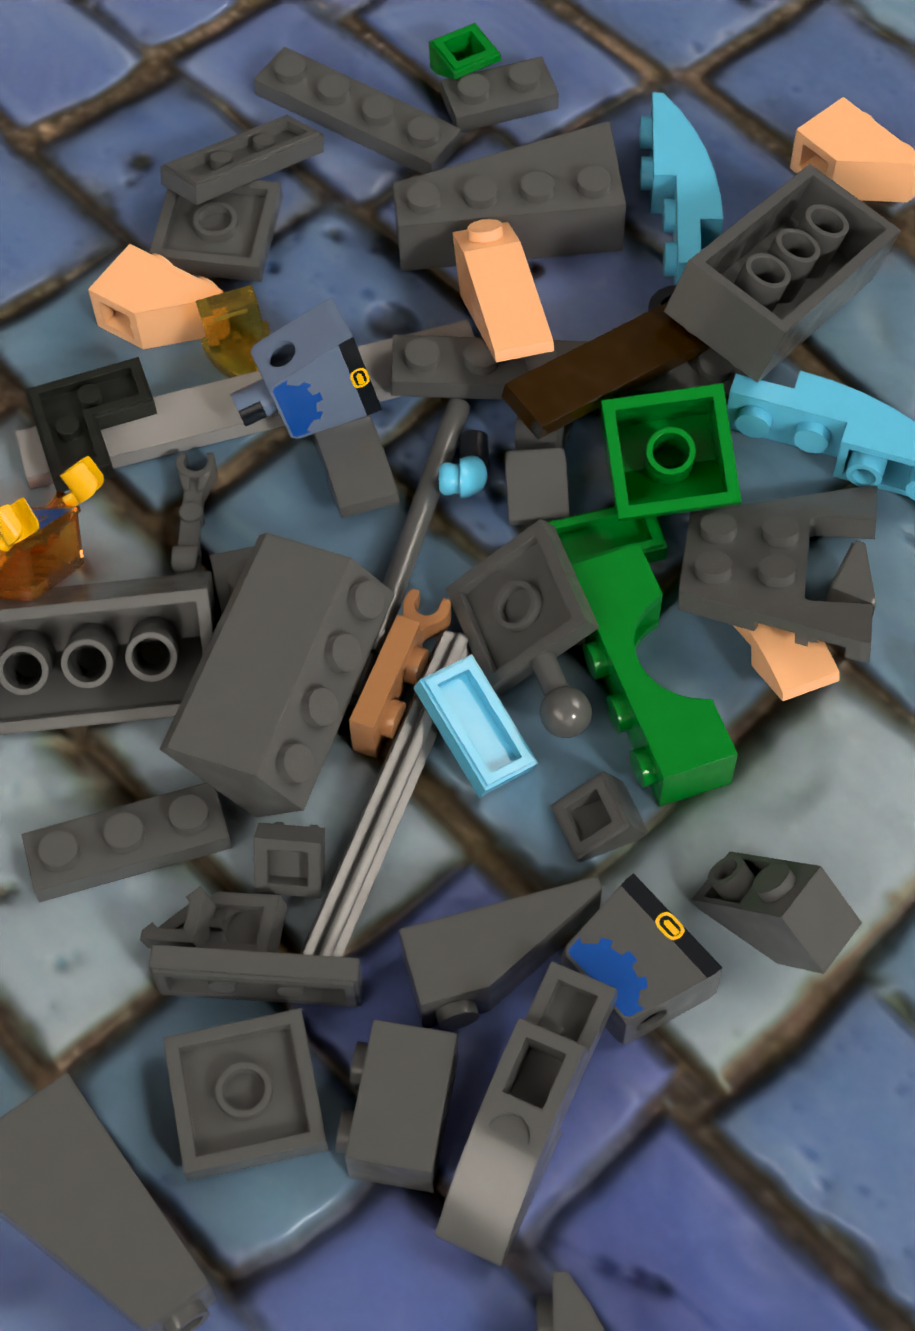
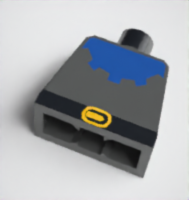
[561,873,723,1045]

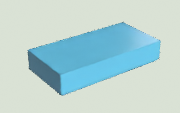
[413,654,538,798]

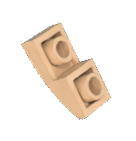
[734,623,839,701]

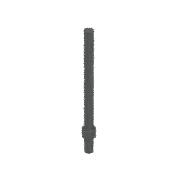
[349,398,470,706]

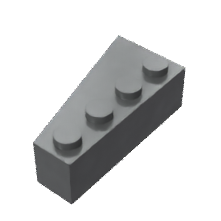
[393,121,626,271]

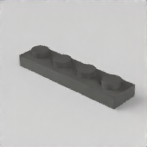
[254,46,462,174]

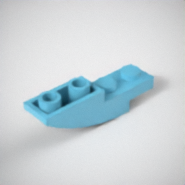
[639,93,723,285]
[727,370,915,501]

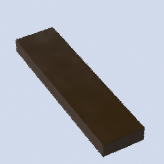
[501,301,711,440]

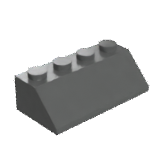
[160,533,395,818]
[0,571,218,735]

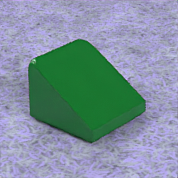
[429,23,501,80]

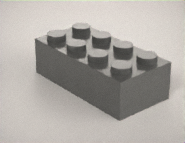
[664,164,901,383]

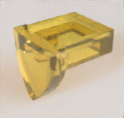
[196,285,271,378]

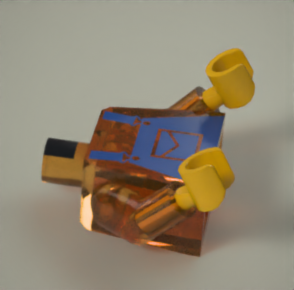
[0,456,104,601]

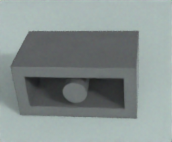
[336,1019,459,1193]

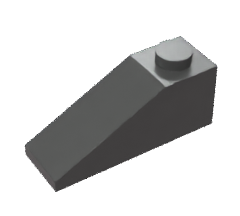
[399,876,602,1030]

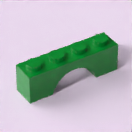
[571,543,738,807]

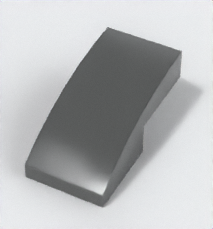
[311,415,400,518]

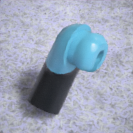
[438,430,490,498]

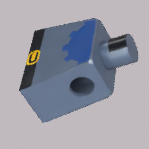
[230,297,382,439]

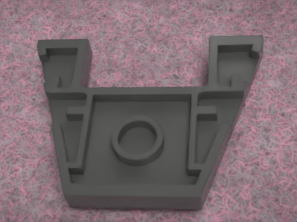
[679,486,878,662]

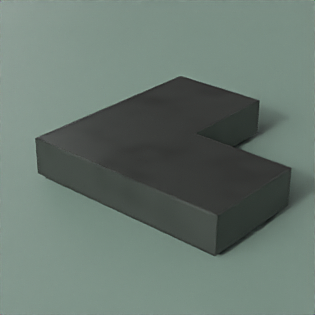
[24,357,157,493]

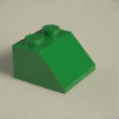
[600,383,742,522]

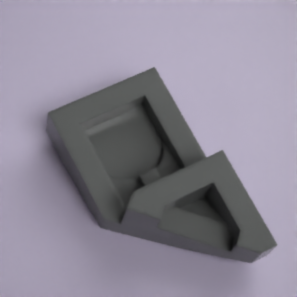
[139,886,288,953]

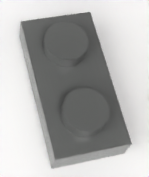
[441,56,559,132]

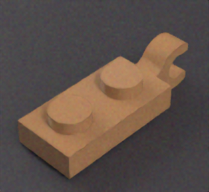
[349,589,451,758]

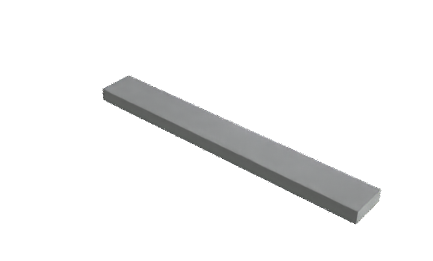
[15,319,475,490]

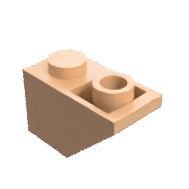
[790,97,915,203]
[88,244,229,350]

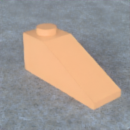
[452,219,554,363]

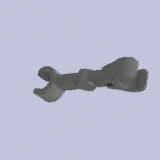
[171,452,218,575]

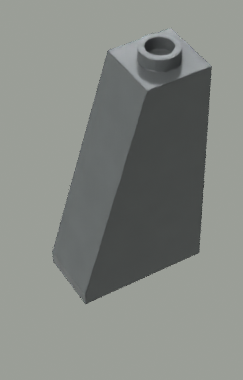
[0,1073,218,1331]

